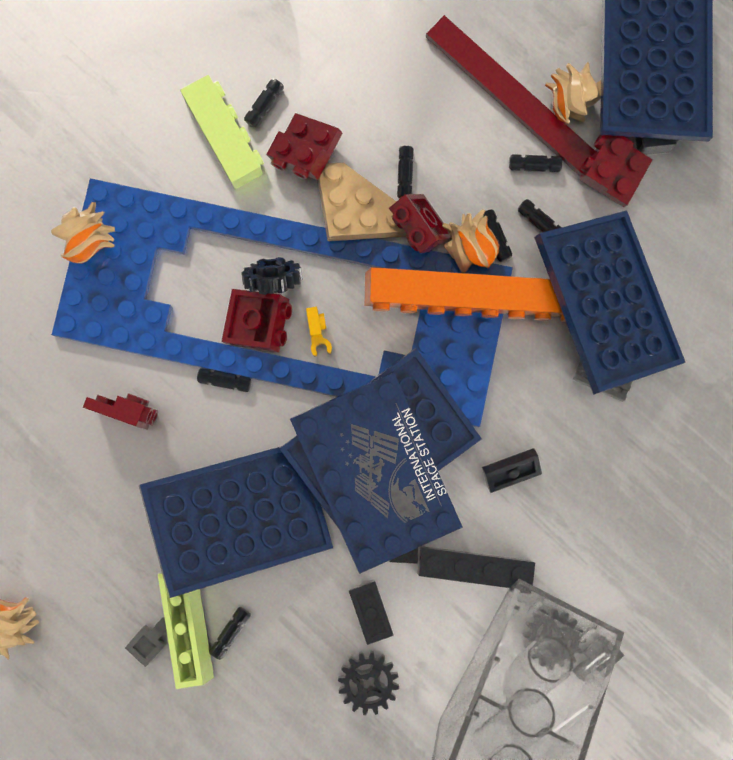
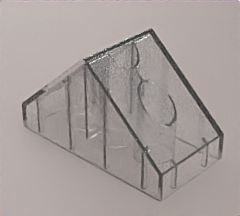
[432,579,624,760]

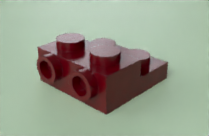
[266,113,343,180]
[579,135,653,207]
[389,194,452,253]
[221,289,292,353]
[83,393,158,430]

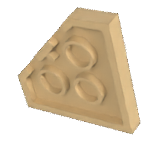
[317,163,407,241]

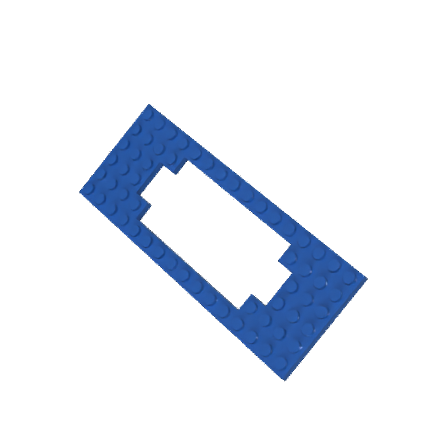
[51,178,513,427]

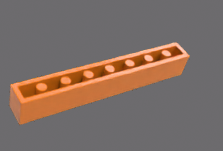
[364,267,566,322]

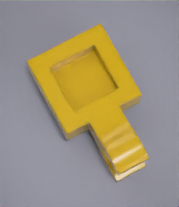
[306,306,332,357]

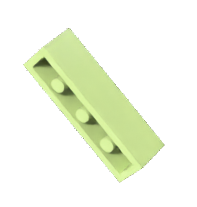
[180,75,264,190]
[158,573,214,689]

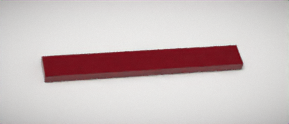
[426,15,595,176]

